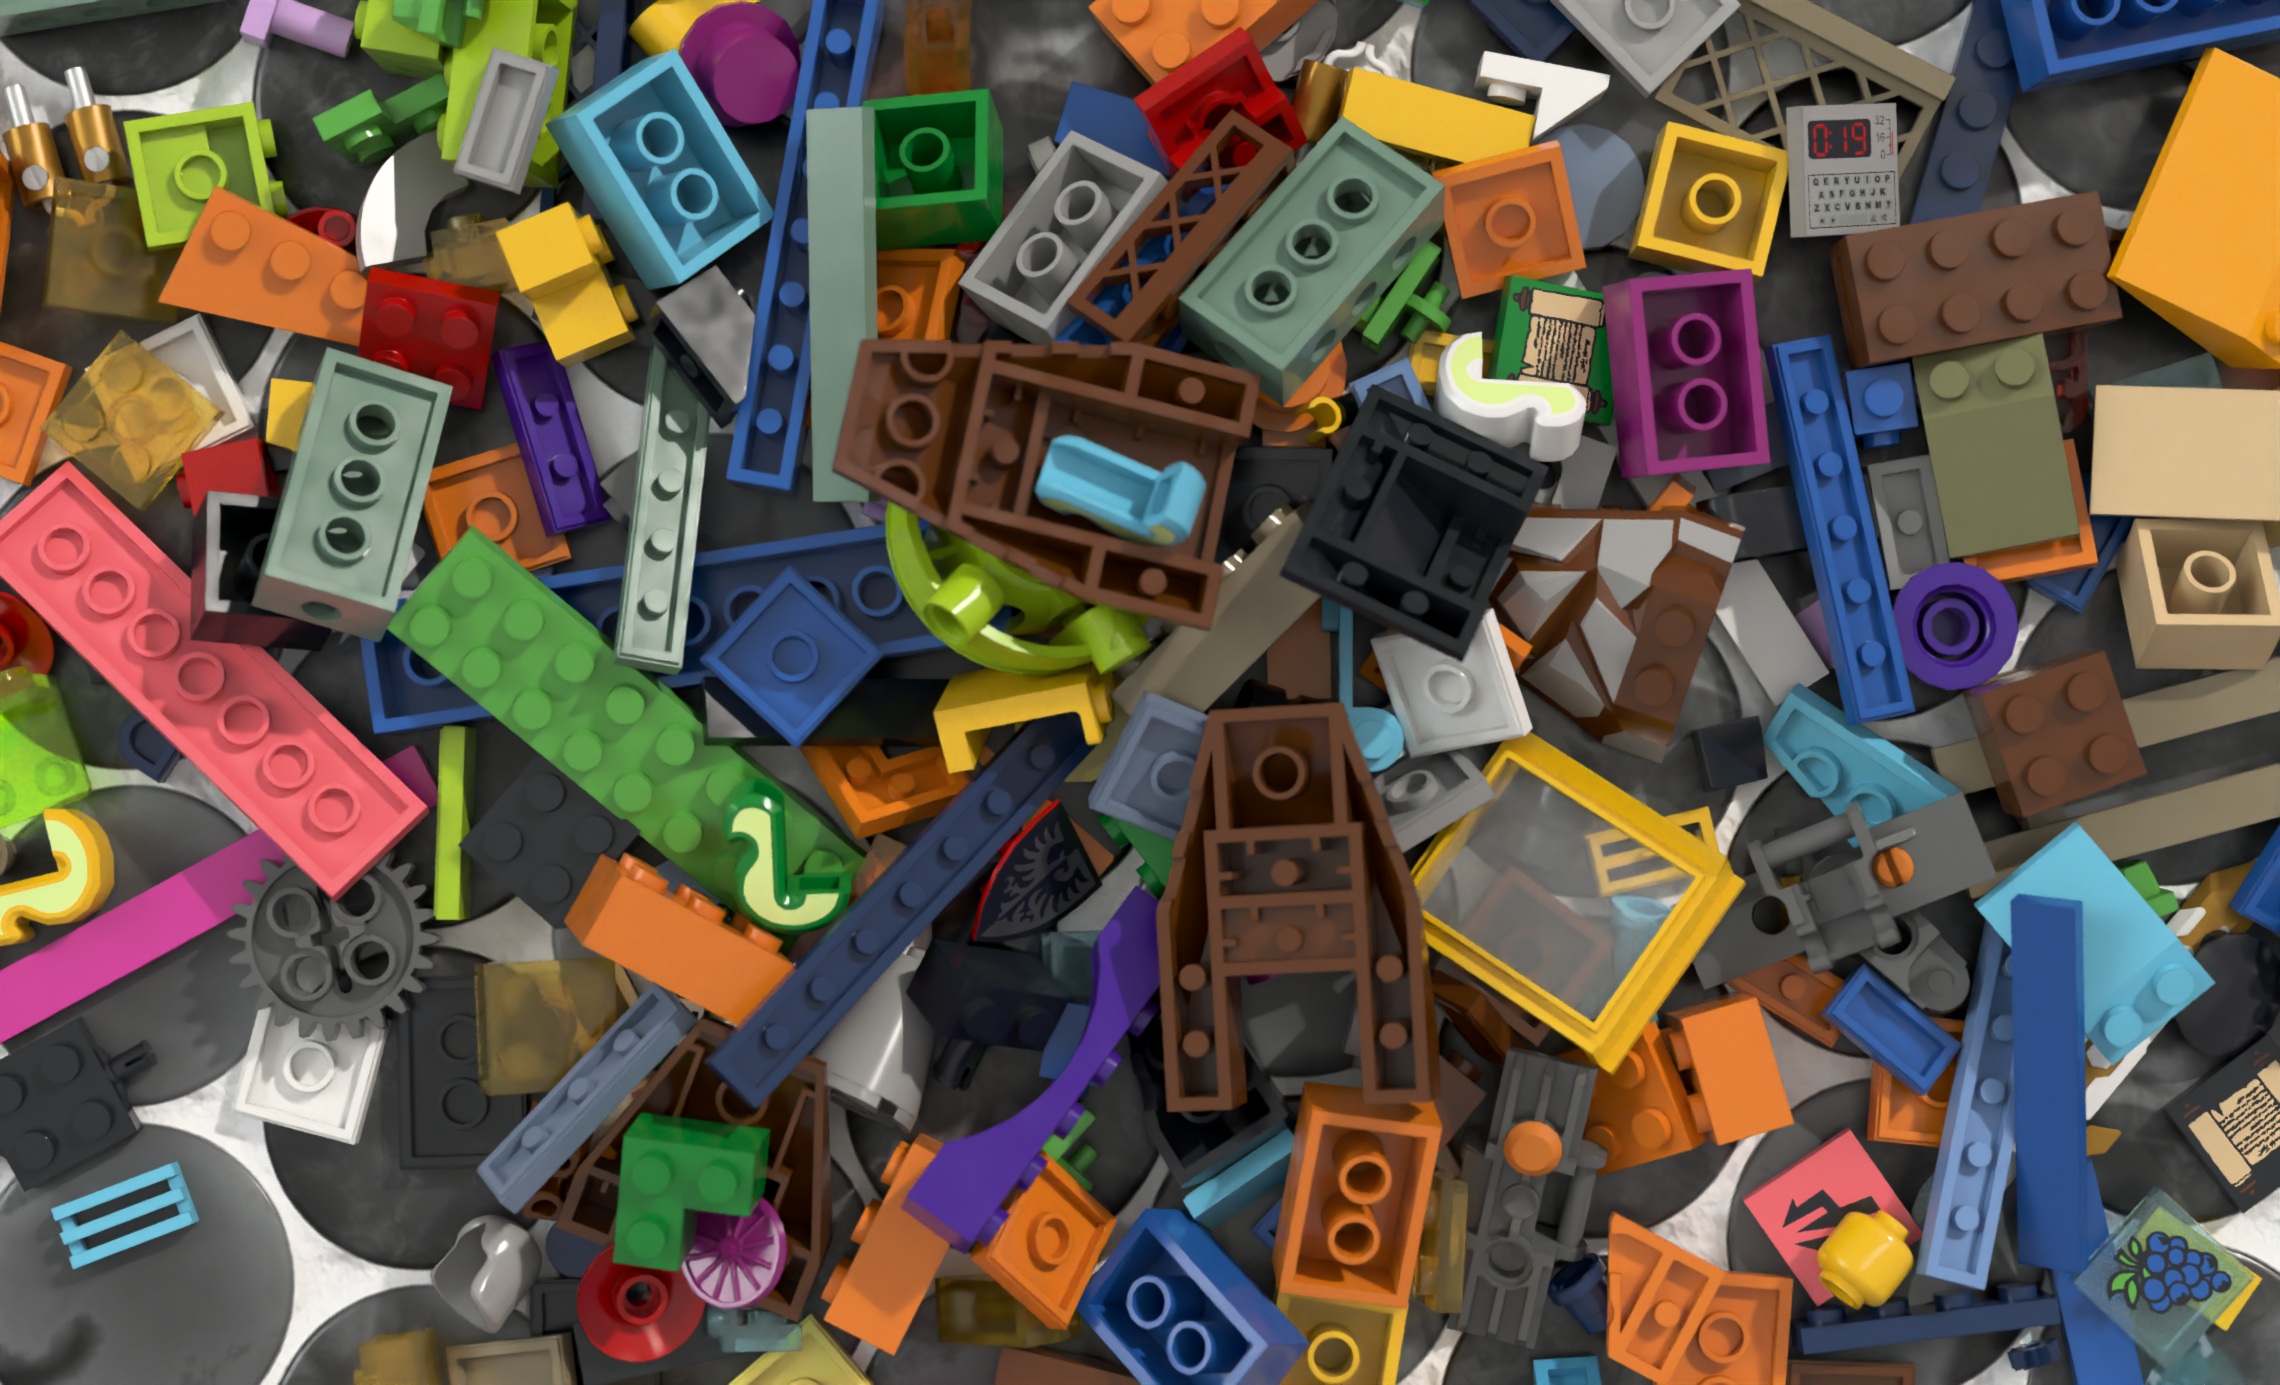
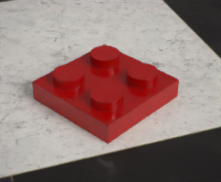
[358,267,501,410]

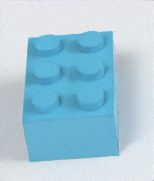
[545,49,774,290]

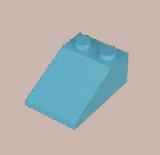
[1974,821,2215,1066]

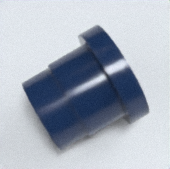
[1547,1253,1607,1335]

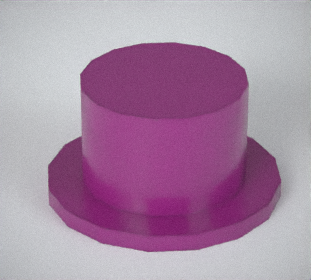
[678,0,801,128]

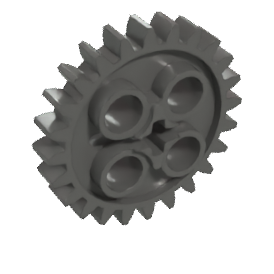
[227,848,442,1041]

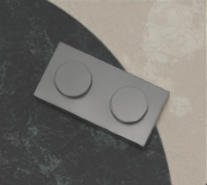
[1862,454,1950,591]

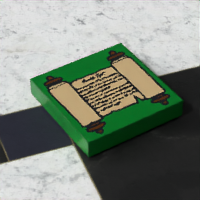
[1488,275,1614,427]

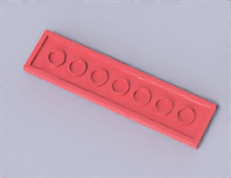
[0,461,429,902]

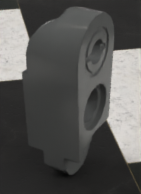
[1807,853,1970,1014]

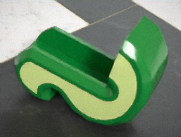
[722,778,852,934]

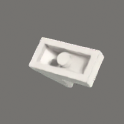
[1474,51,1610,147]

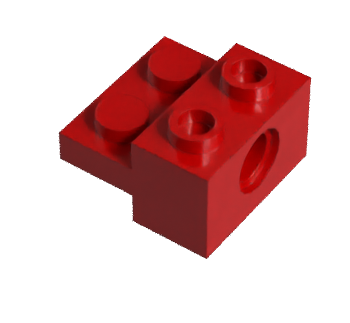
[1133,26,1309,199]

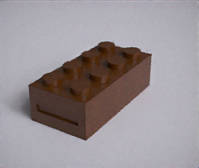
[1828,190,2124,370]

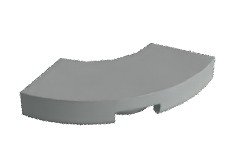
[355,129,469,274]

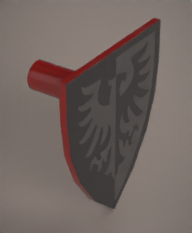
[971,799,1103,942]

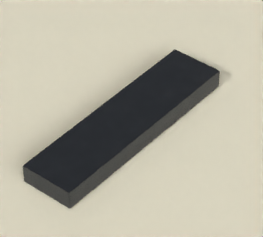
[699,677,950,746]

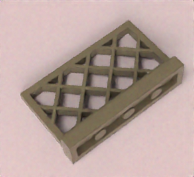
[1654,0,1956,180]

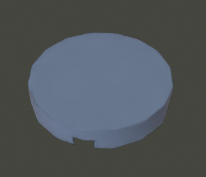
[1536,124,1645,252]

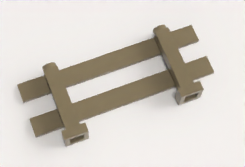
[1930,656,2280,899]

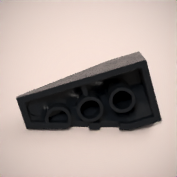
[1127,987,1297,1189]

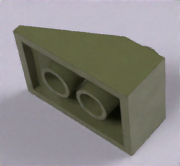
[1912,333,2080,561]

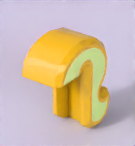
[0,809,115,946]

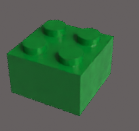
[862,88,1004,251]

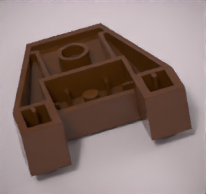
[556,1014,833,1322]

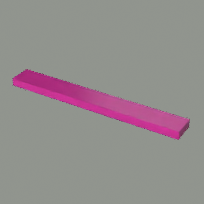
[0,745,438,1046]

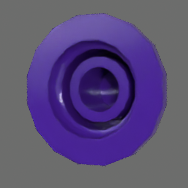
[1892,562,2019,690]

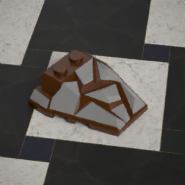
[1485,504,1745,764]

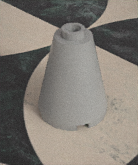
[809,946,937,1134]

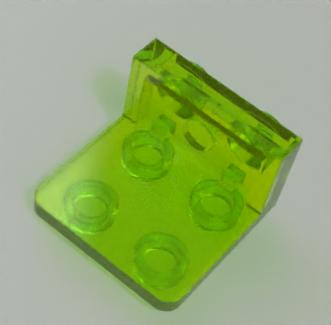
[0,666,92,829]

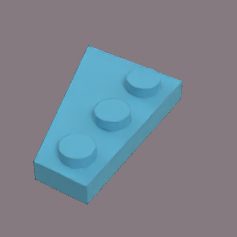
[1763,682,1961,848]

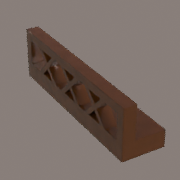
[1066,109,1296,348]

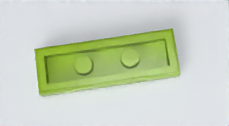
[434,726,477,920]

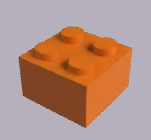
[1659,991,1794,1146]

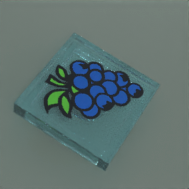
[2068,1186,2256,1372]

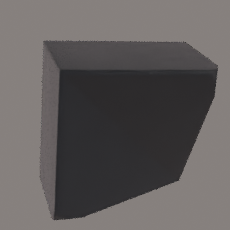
[1690,715,1768,792]

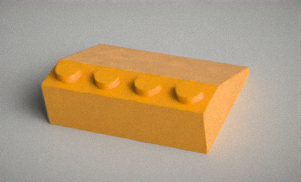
[2107,47,2280,369]

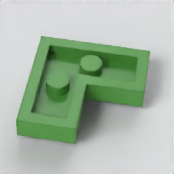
[312,72,449,165]

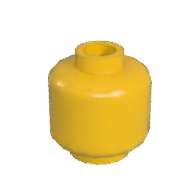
[1816,1210,1914,1310]

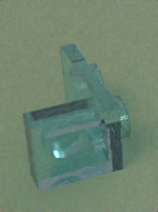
[707,1304,802,1352]

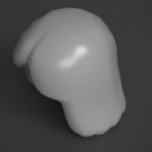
[430,1215,543,1334]

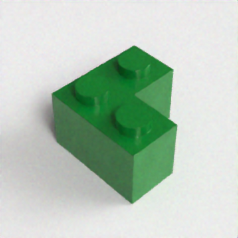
[613,1112,770,1272]

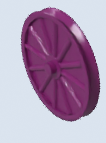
[681,1197,787,1309]

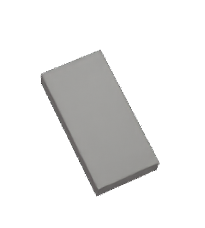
[453,47,560,195]

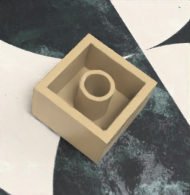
[2115,519,2280,670]

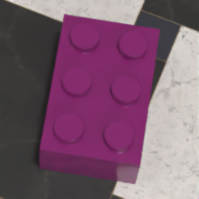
[1603,268,1770,479]

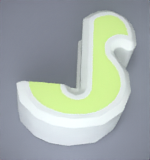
[1433,332,1587,462]

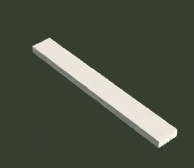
[1538,271,1830,707]

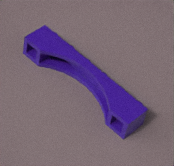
[901,886,1161,1255]

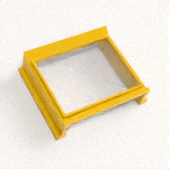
[1410,731,1746,1076]

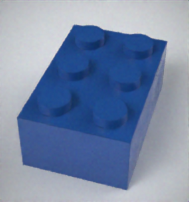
[1076,1208,1310,1385]

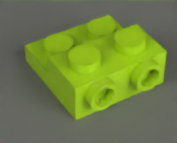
[123,102,289,252]

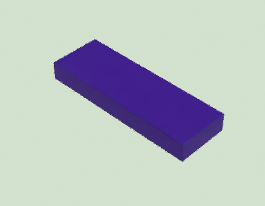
[491,340,612,538]

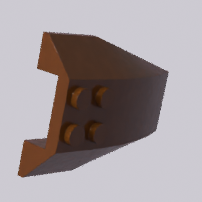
[831,339,1262,632]

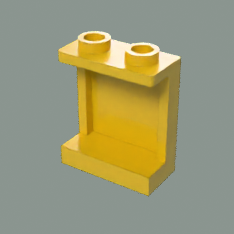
[933,661,1120,774]

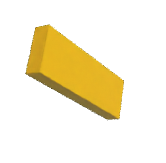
[1337,67,1536,165]

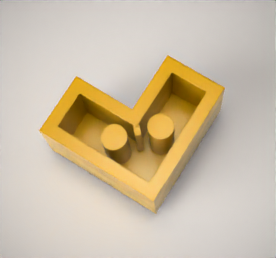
[495,202,640,369]

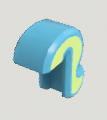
[1034,435,1206,547]

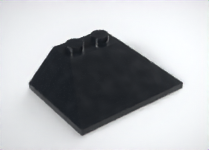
[1279,384,1549,663]

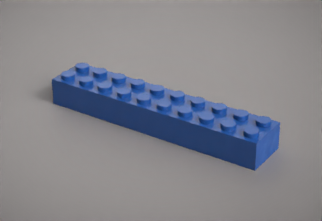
[360,519,1018,736]

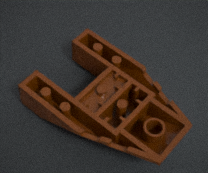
[1156,702,1442,1112]

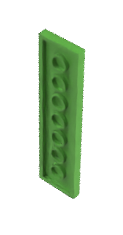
[385,525,870,954]

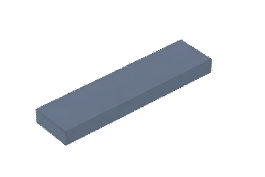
[476,983,699,1214]

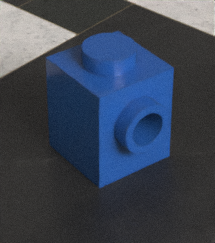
[1840,363,1919,450]

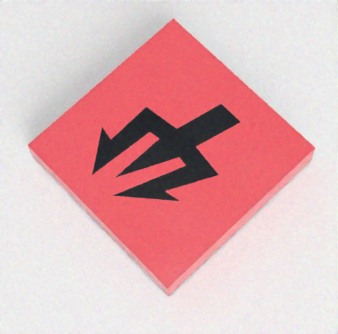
[1742,1126,1923,1307]

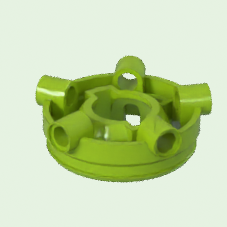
[885,501,1152,675]

